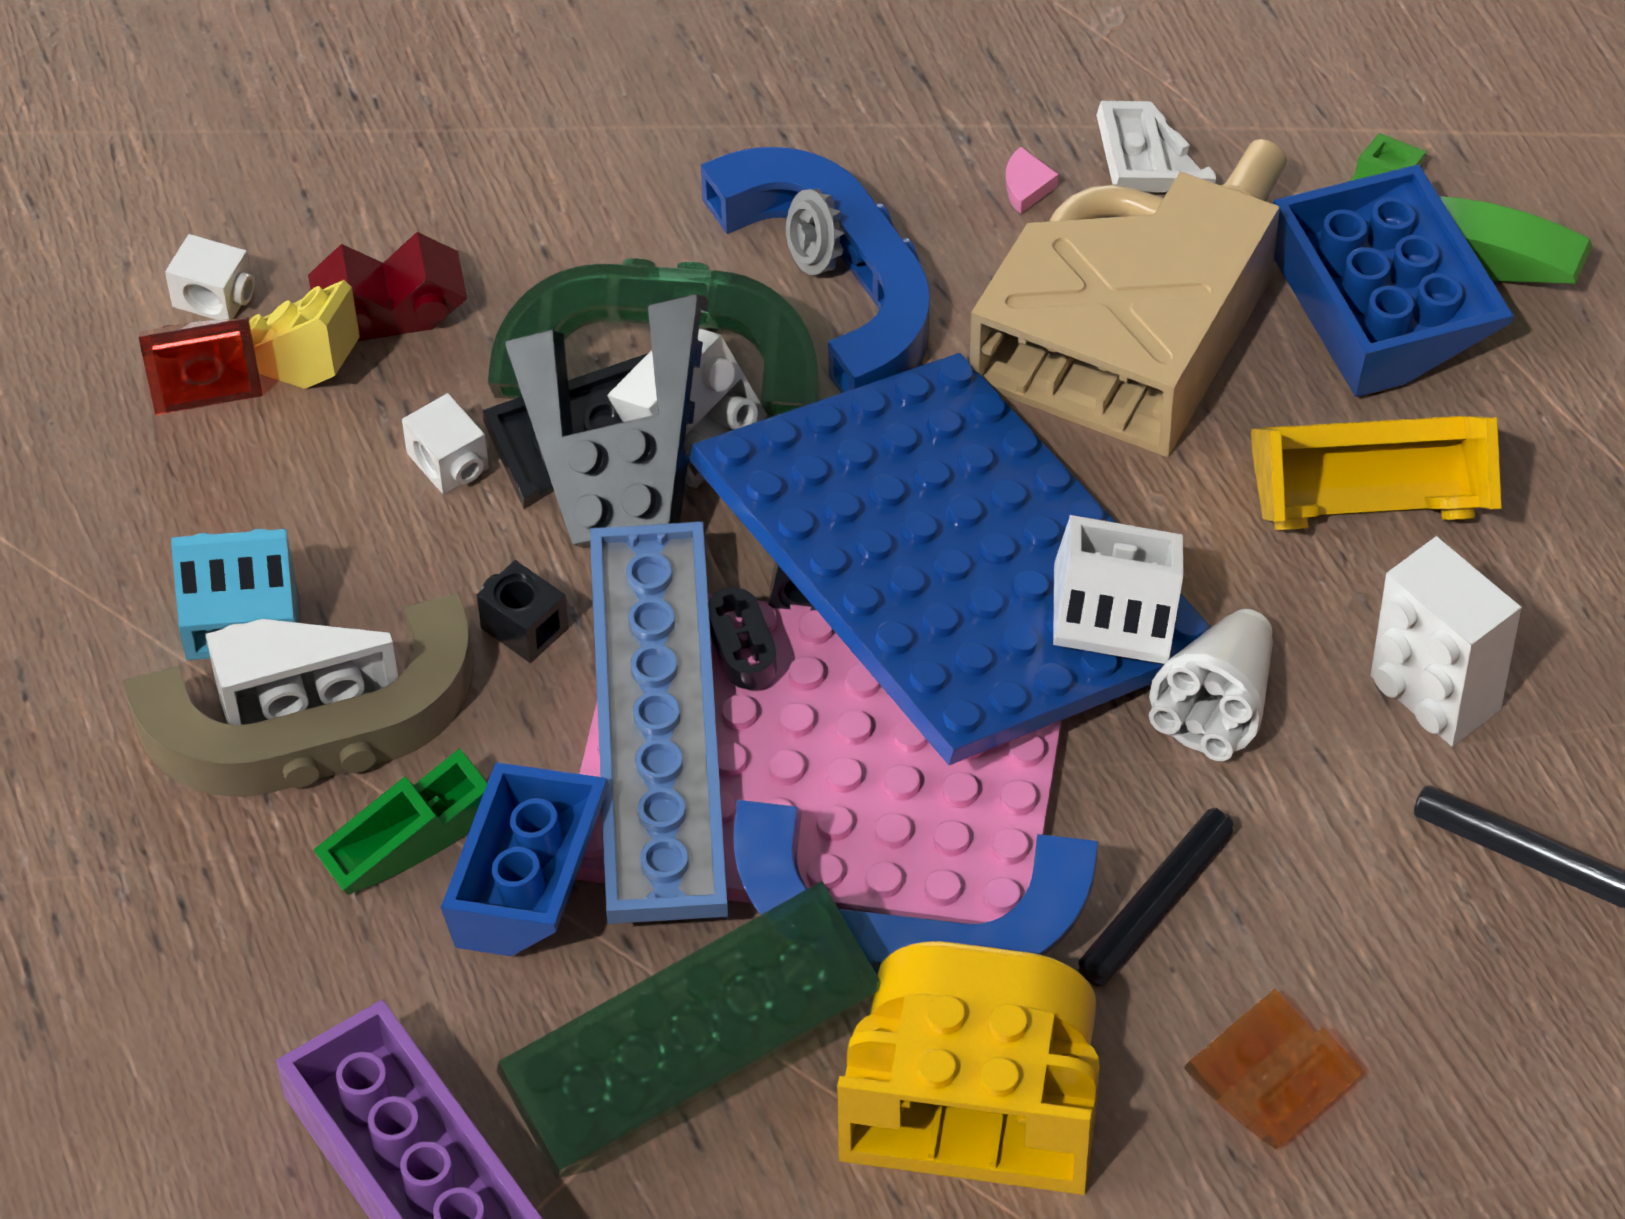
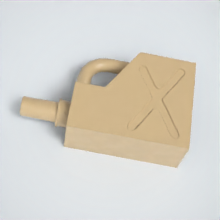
[970,139,1287,458]

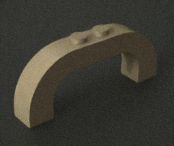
[123,593,473,797]

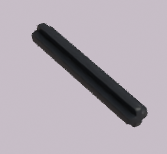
[1414,785,1625,908]
[1078,808,1234,987]

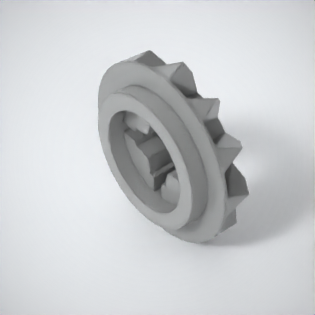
[786,189,845,275]

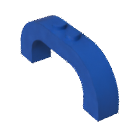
[701,147,930,393]
[733,800,1098,977]

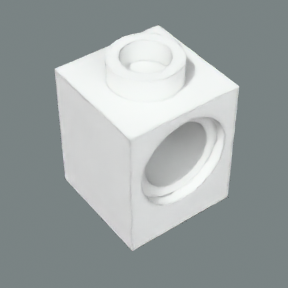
[165,234,255,324]
[402,393,489,495]

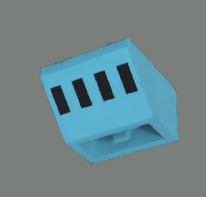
[171,529,300,660]

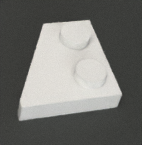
[1096,101,1216,192]

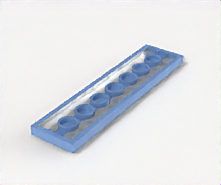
[590,522,728,924]

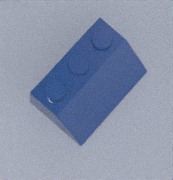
[441,762,609,956]

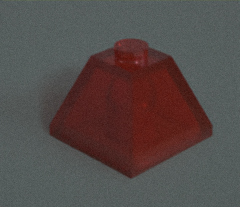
[139,318,263,415]

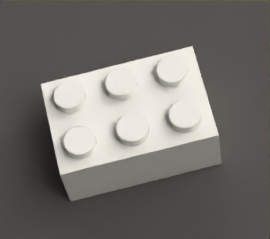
[1370,536,1522,747]

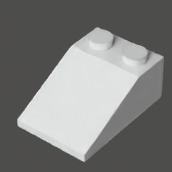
[205,619,398,725]

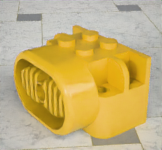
[837,941,1100,1195]

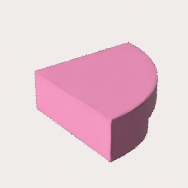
[1005,147,1058,214]

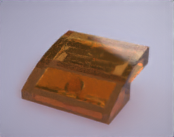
[1184,988,1364,1149]

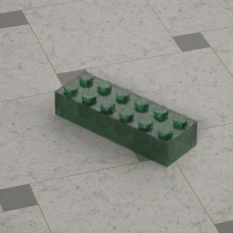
[496,881,881,1179]

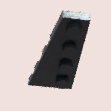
[483,353,648,509]

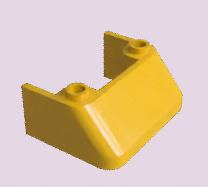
[1251,416,1502,530]

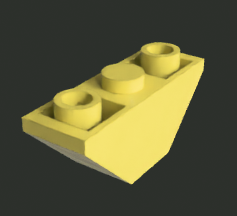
[229,280,360,389]

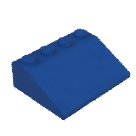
[1273,164,1514,397]

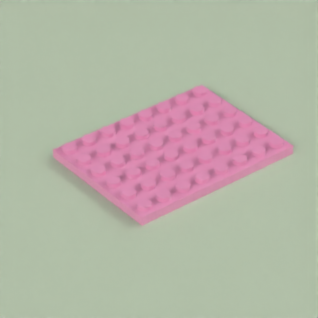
[575,594,1062,924]

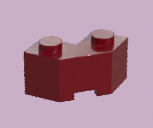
[308,232,467,341]

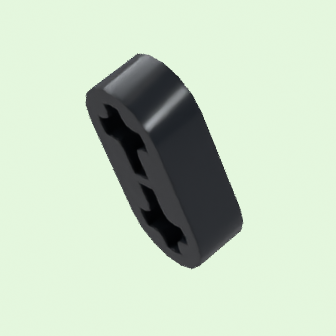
[708,587,777,690]

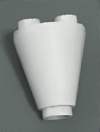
[1149,609,1273,761]

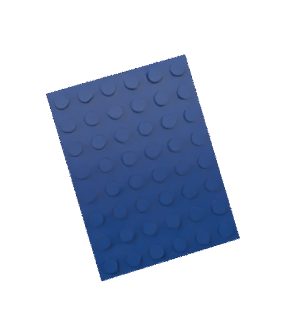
[689,353,1212,765]

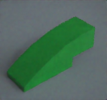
[313,748,488,895]

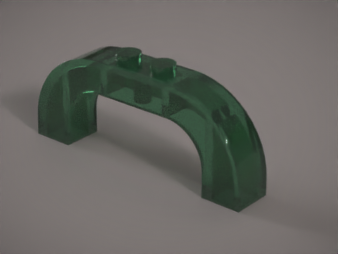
[488,258,821,416]

